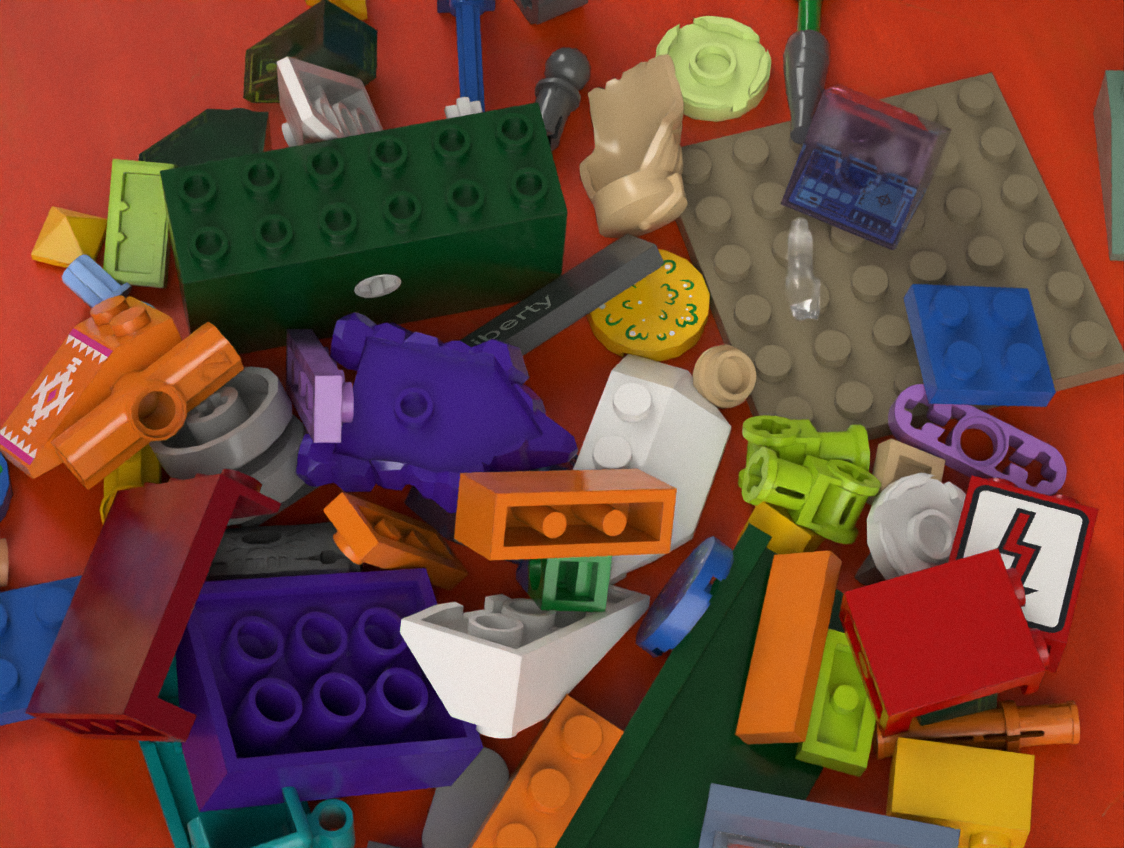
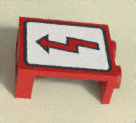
[948,475,1099,673]

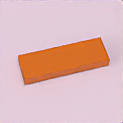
[735,550,842,745]

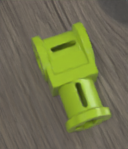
[738,415,870,489]
[742,446,881,544]

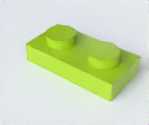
[795,628,876,777]

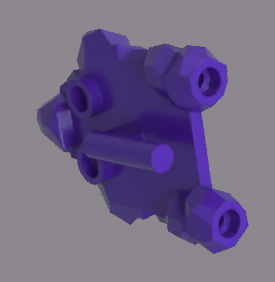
[296,312,578,513]

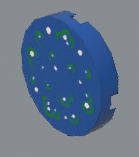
[635,536,734,658]

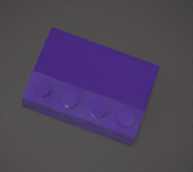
[175,568,483,812]

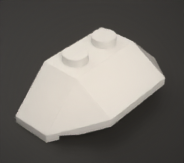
[573,354,732,585]

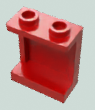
[839,548,1050,738]

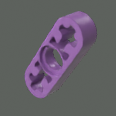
[888,384,1067,496]

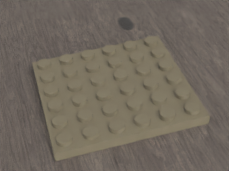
[675,72,1124,441]

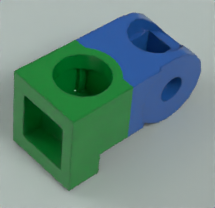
[516,556,612,612]

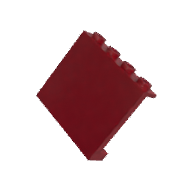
[25,469,281,742]

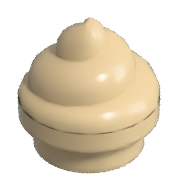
[692,345,756,409]

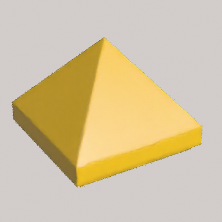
[31,206,107,268]

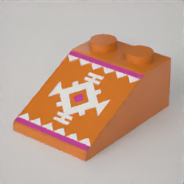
[0,295,183,479]

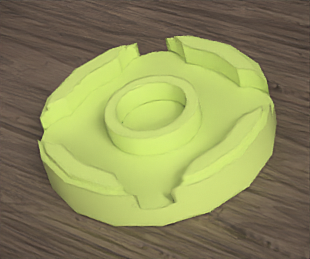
[655,16,772,122]

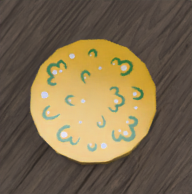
[586,249,710,362]

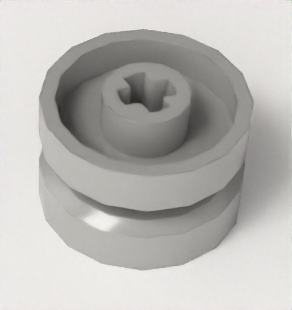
[149,366,308,526]

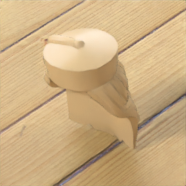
[580,54,688,238]

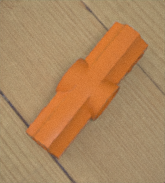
[51,322,244,490]

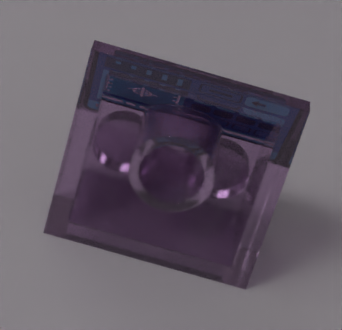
[781,84,951,250]

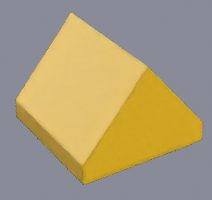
[736,501,825,555]

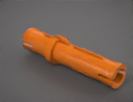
[873,700,1080,759]

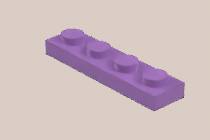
[286,329,354,443]

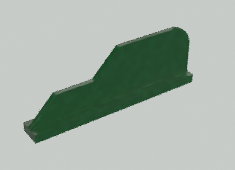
[555,523,845,848]

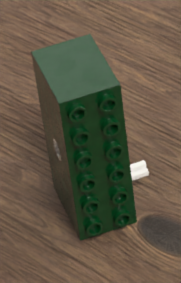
[160,97,568,355]

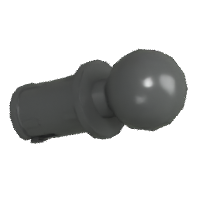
[535,47,591,151]

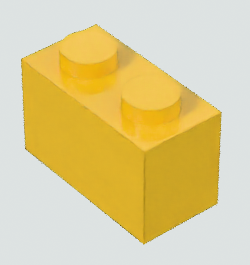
[886,737,1035,848]

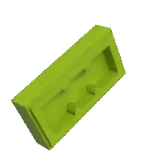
[103,159,178,288]

